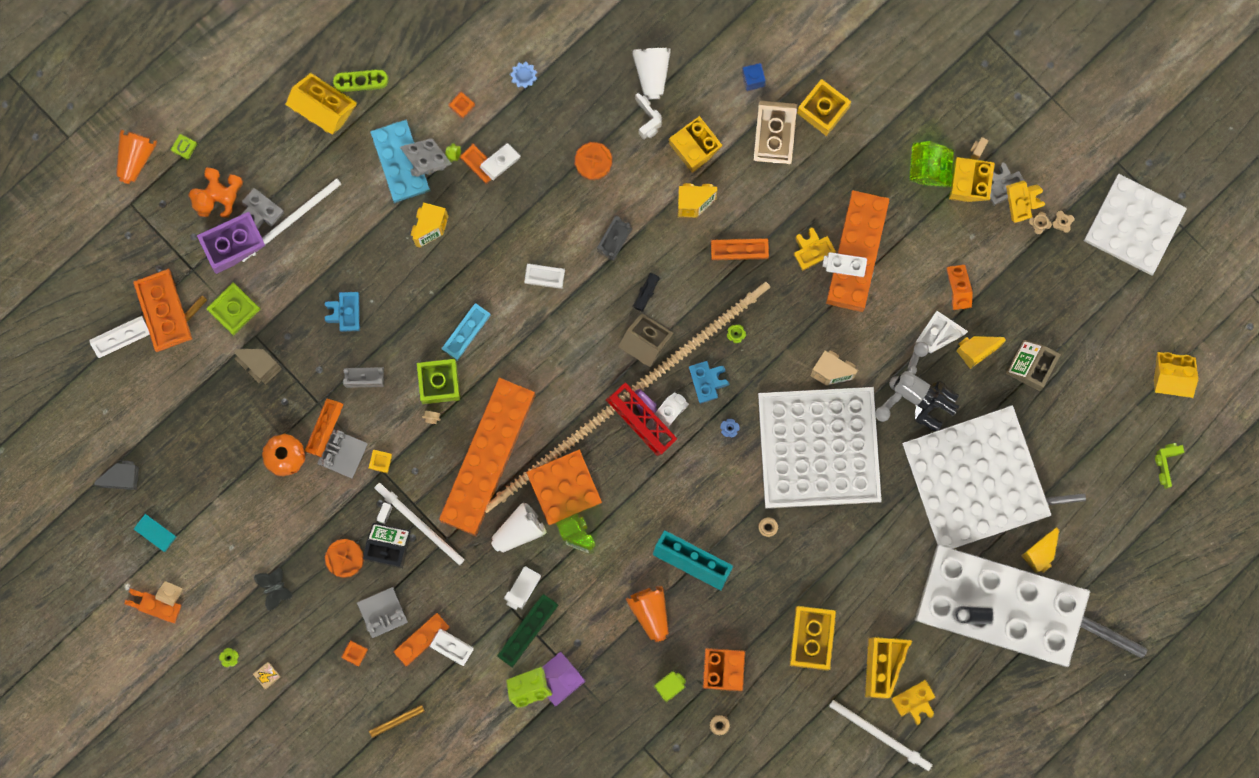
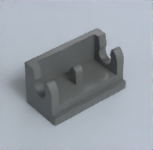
[597,216,632,261]

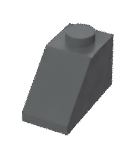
[94,461,139,490]

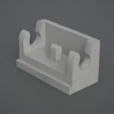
[343,367,384,388]

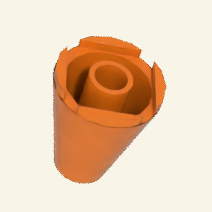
[116,130,158,184]
[626,586,669,642]

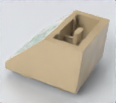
[810,351,858,386]

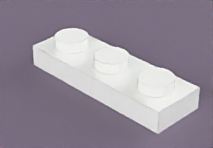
[89,316,150,358]

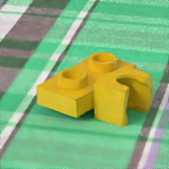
[1006,180,1045,223]
[794,228,836,271]
[891,680,935,725]

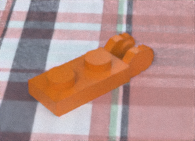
[124,588,182,624]

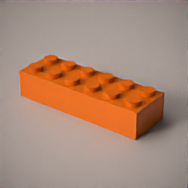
[826,190,890,312]

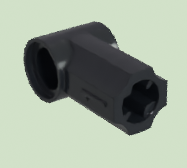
[952,606,994,625]

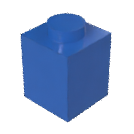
[742,63,766,91]

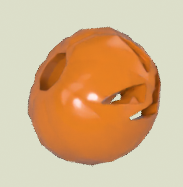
[262,434,305,476]

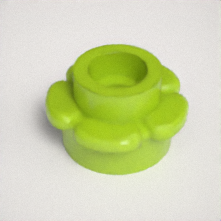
[445,143,461,162]
[727,325,746,343]
[219,648,239,667]

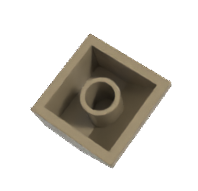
[618,313,674,367]

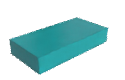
[134,514,176,552]

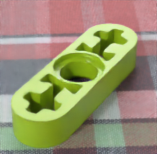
[333,70,388,92]

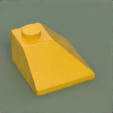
[956,336,1006,369]
[1021,527,1059,573]

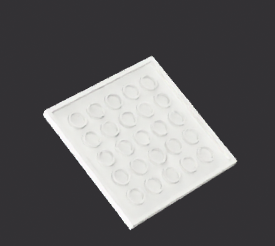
[758,387,881,509]
[902,405,1052,549]

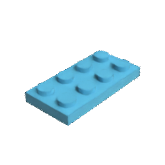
[370,120,430,203]

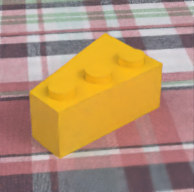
[865,637,912,699]

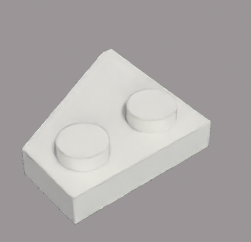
[915,311,968,353]

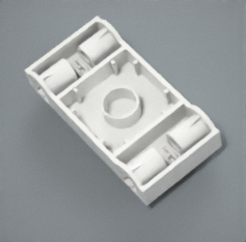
[915,545,1090,667]

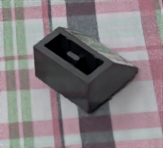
[363,523,411,569]

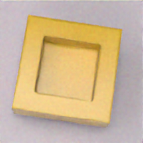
[369,450,392,473]

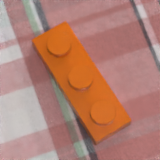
[711,239,769,260]
[305,399,344,457]
[394,613,450,667]

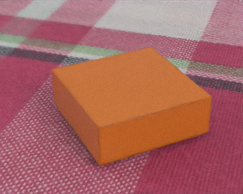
[449,92,475,119]
[341,640,368,667]

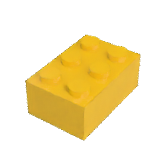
[789,606,836,670]

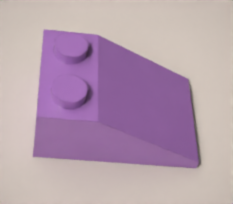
[197,212,265,274]

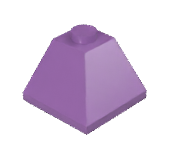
[542,652,585,707]

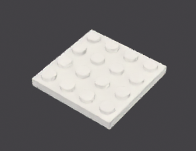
[1084,174,1187,275]

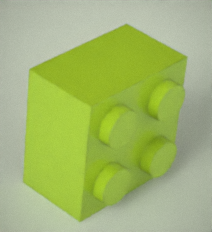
[417,359,460,404]

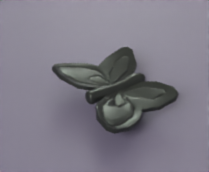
[254,568,293,611]

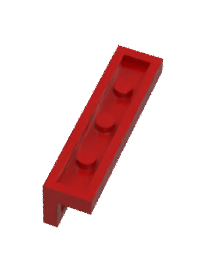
[605,382,677,456]

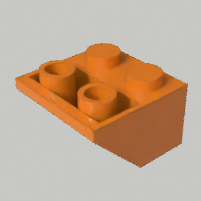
[703,649,745,691]

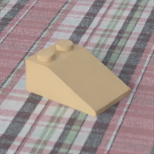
[754,101,798,164]

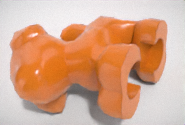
[188,167,243,218]

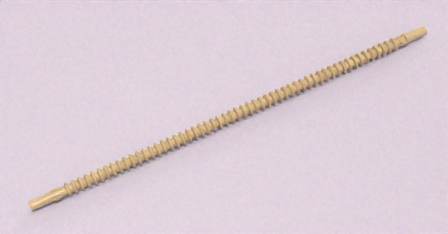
[486,282,770,513]

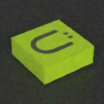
[171,134,197,160]

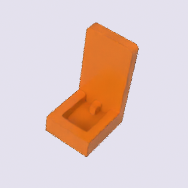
[947,265,973,310]

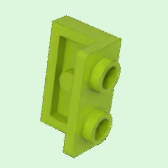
[506,667,552,708]

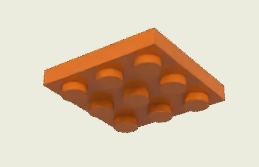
[526,449,602,525]

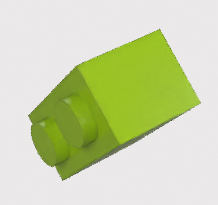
[654,671,686,702]

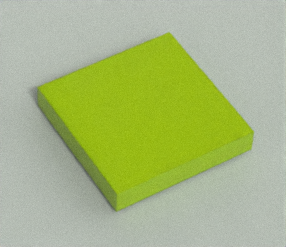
[206,282,261,336]

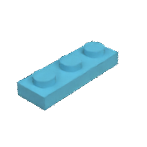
[442,303,491,361]

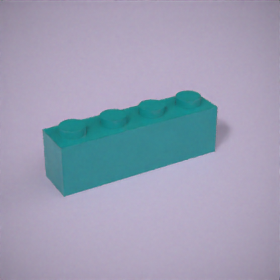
[653,530,733,591]

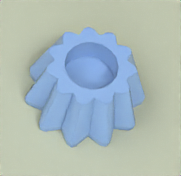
[510,62,537,88]

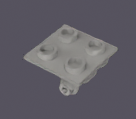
[400,138,451,177]
[317,429,368,479]
[357,587,408,638]

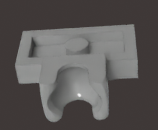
[990,163,1028,206]
[241,188,284,229]

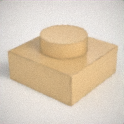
[970,137,988,160]
[155,581,182,606]

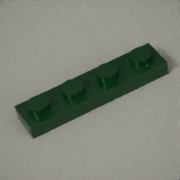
[497,594,559,668]

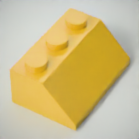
[285,73,357,134]

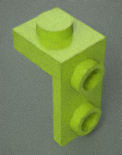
[1155,443,1185,489]

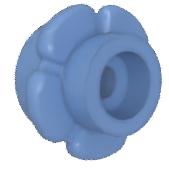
[720,419,739,438]

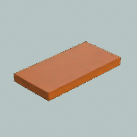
[133,269,192,352]

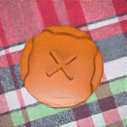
[575,142,612,180]
[325,539,364,578]

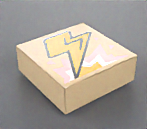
[253,662,281,689]

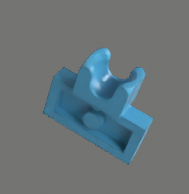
[325,292,360,331]
[689,361,730,404]

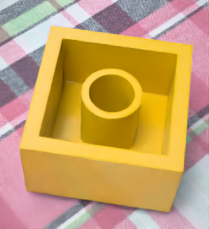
[797,79,851,136]

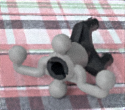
[875,342,959,432]

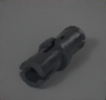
[633,273,660,312]

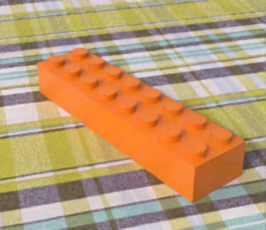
[439,378,536,536]

